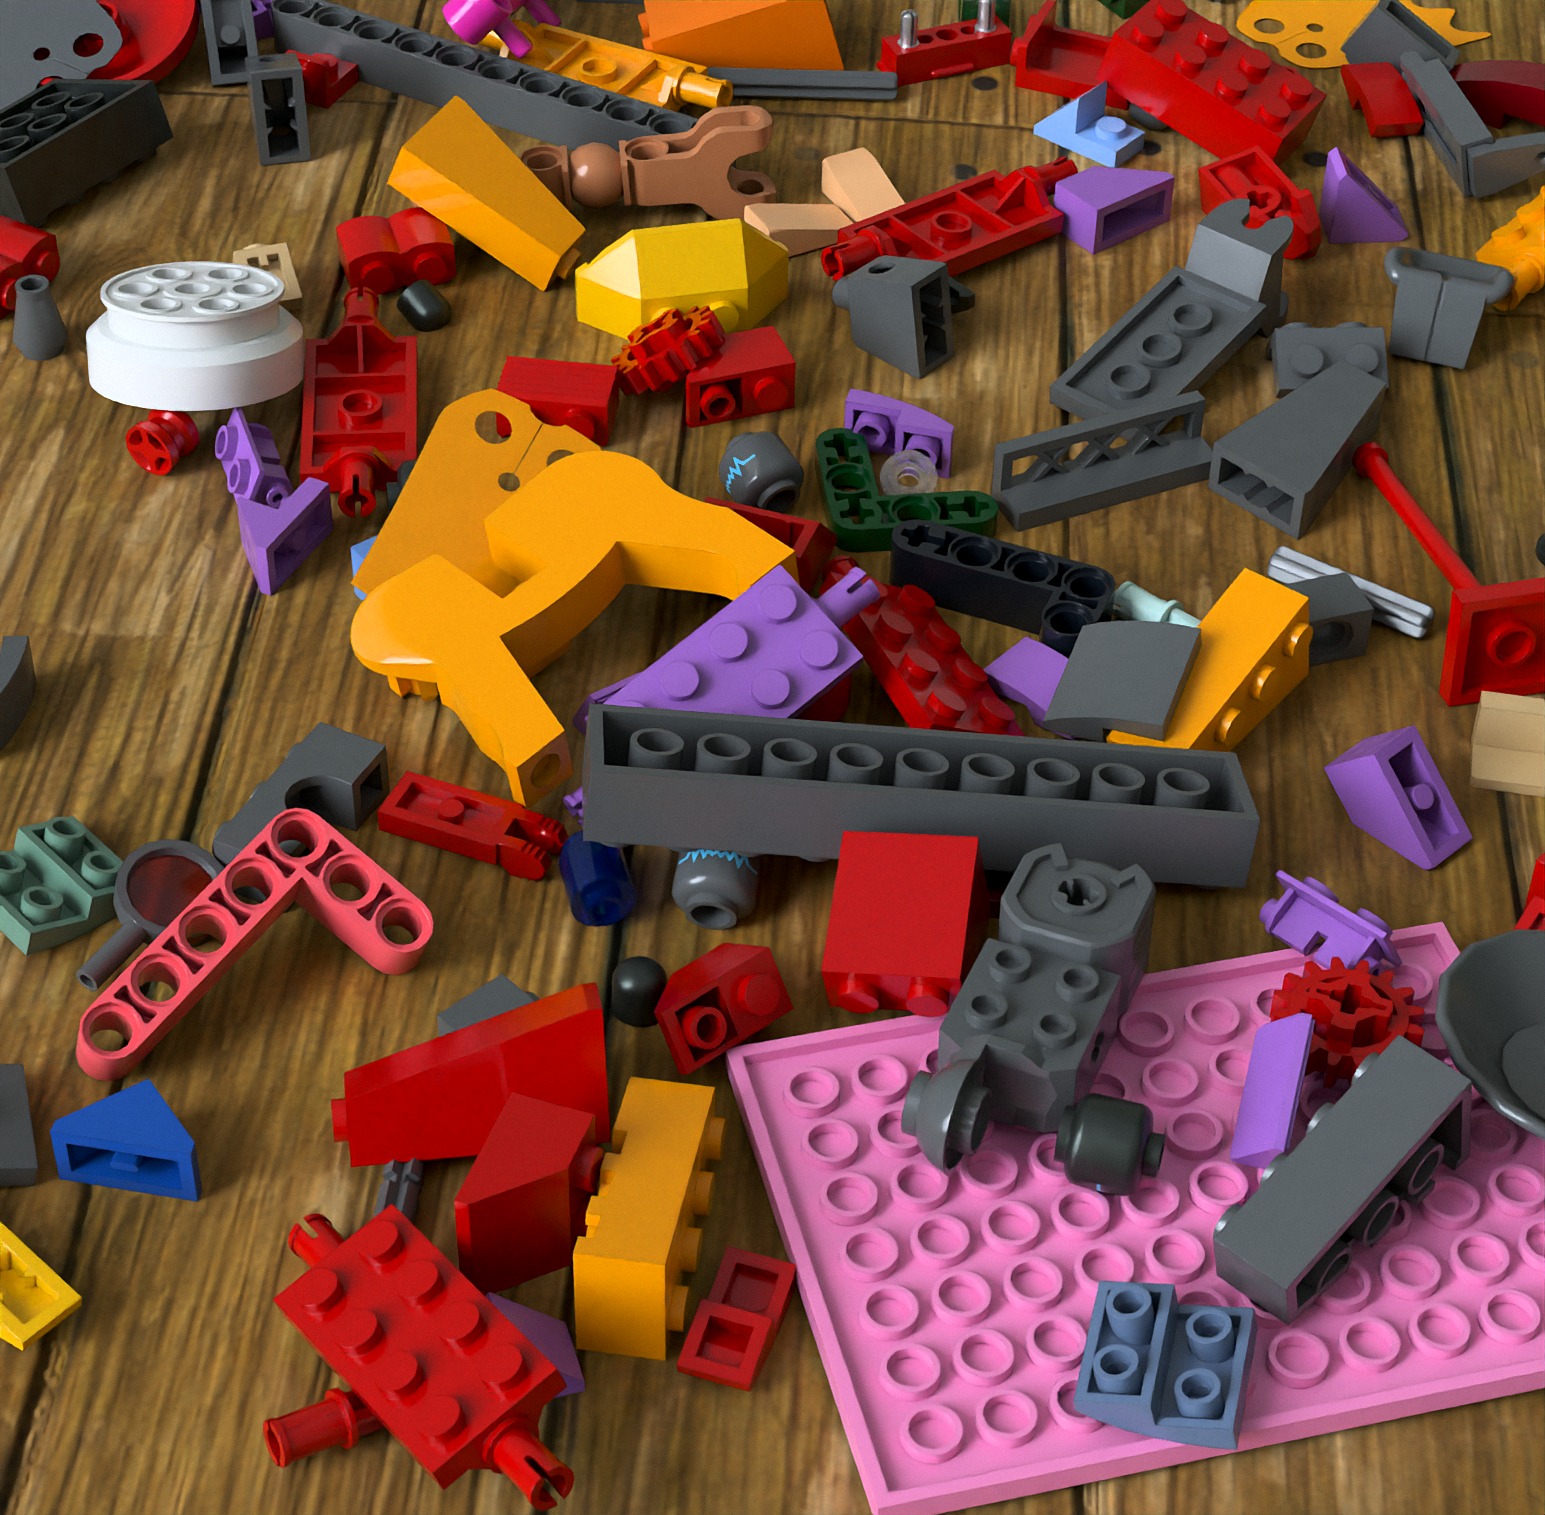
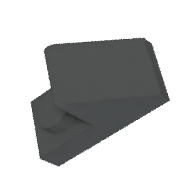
[200,0,258,87]

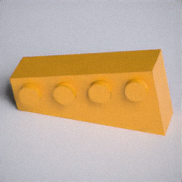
[1107,568,1313,752]
[573,1076,727,1361]

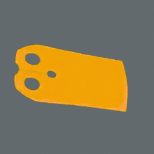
[351,388,601,599]

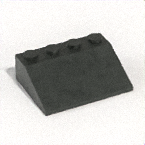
[0,79,174,228]

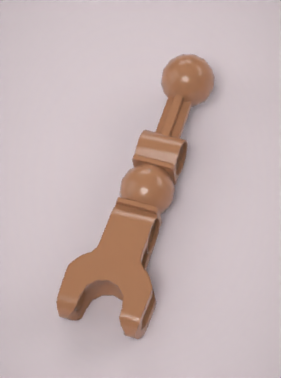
[410,105,777,220]

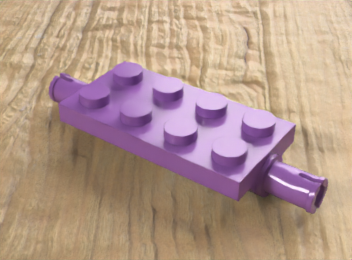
[562,564,880,828]

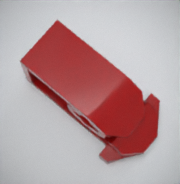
[1198,145,1322,260]

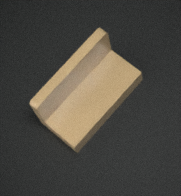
[1469,691,1545,797]

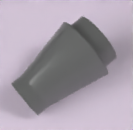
[13,275,68,361]

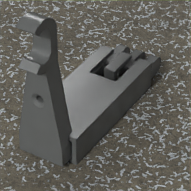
[1400,51,1545,199]

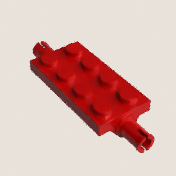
[821,156,1078,281]
[300,287,418,518]
[819,555,1026,737]
[273,1204,575,1511]

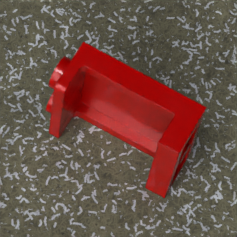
[1010,0,1130,110]

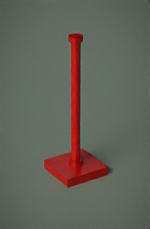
[1352,442,1545,707]

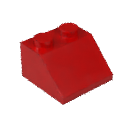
[454,1092,604,1296]

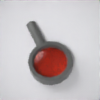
[76,839,224,992]

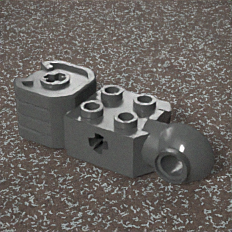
[901,843,1156,1176]

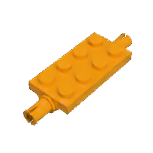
[478,19,733,112]
[1475,185,1545,311]

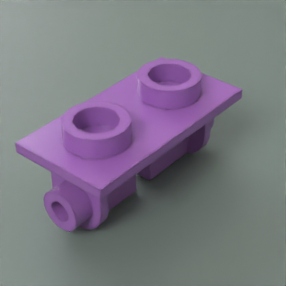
[215,407,293,508]
[1259,870,1403,977]

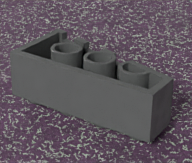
[1212,1034,1472,1326]

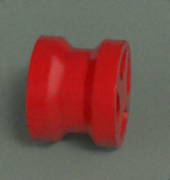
[125,409,200,475]

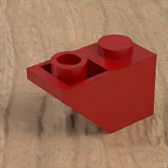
[686,325,796,429]
[654,943,794,1075]

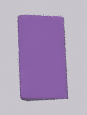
[1230,1012,1315,1169]

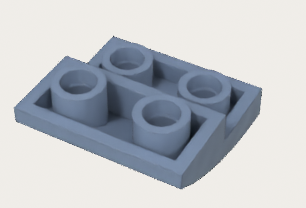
[1073,1281,1258,1450]

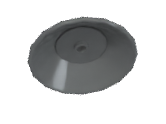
[1435,929,1545,1141]

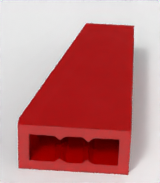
[331,983,611,1167]

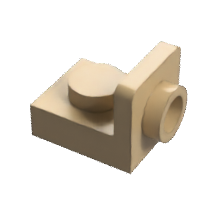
[233,242,302,311]

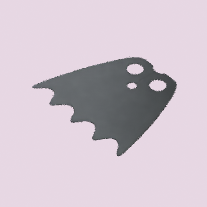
[0,0,123,110]

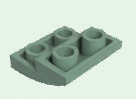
[0,816,148,956]

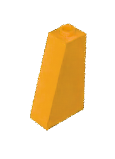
[387,95,586,292]

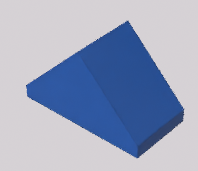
[50,1079,202,1202]

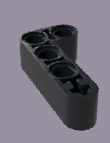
[889,519,1116,659]

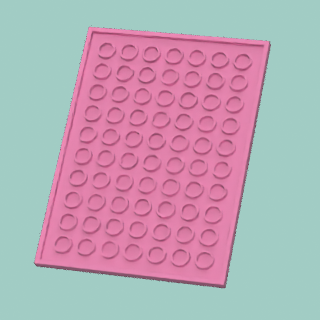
[725,922,1545,1515]

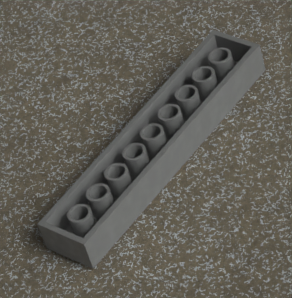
[582,703,1260,890]

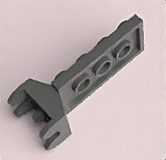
[1050,198,1293,440]

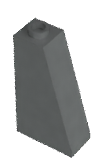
[1208,359,1386,540]

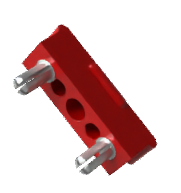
[876,0,1012,87]

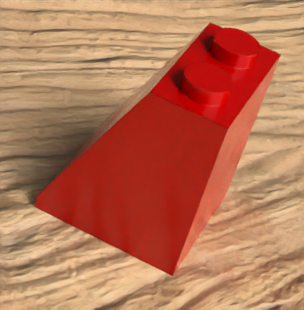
[821,831,990,1017]

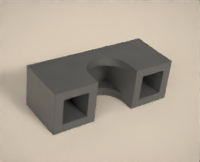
[212,722,390,913]

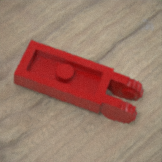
[377,771,570,882]

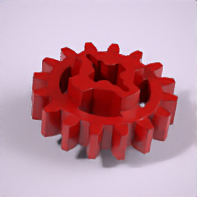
[611,306,726,396]
[1269,957,1425,1089]

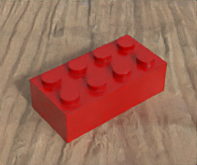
[1095,0,1327,167]

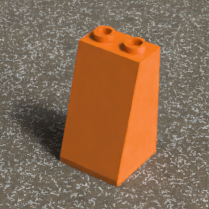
[638,0,845,71]

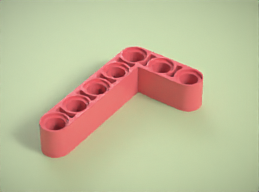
[76,808,434,1081]

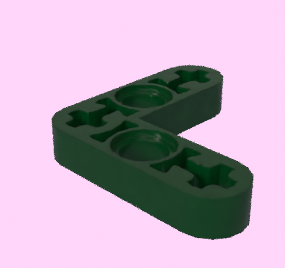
[815,428,998,553]

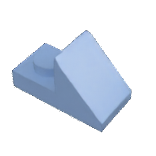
[1033,81,1145,168]

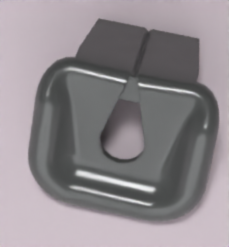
[1384,247,1518,369]

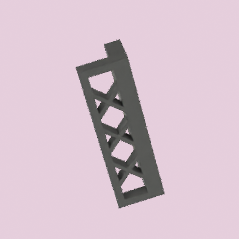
[991,390,1213,532]

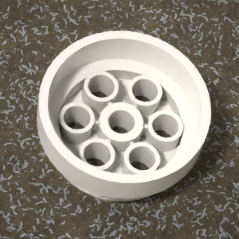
[86,261,304,411]

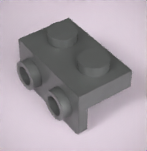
[1266,322,1389,398]

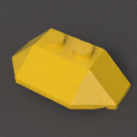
[575,218,789,341]

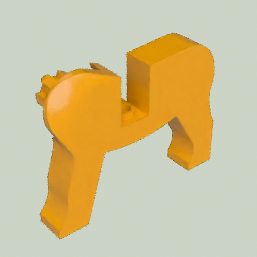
[351,451,800,810]

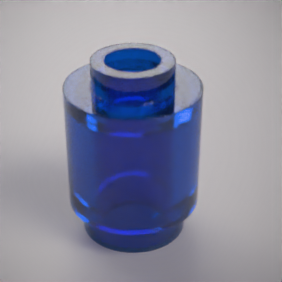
[558,830,636,927]

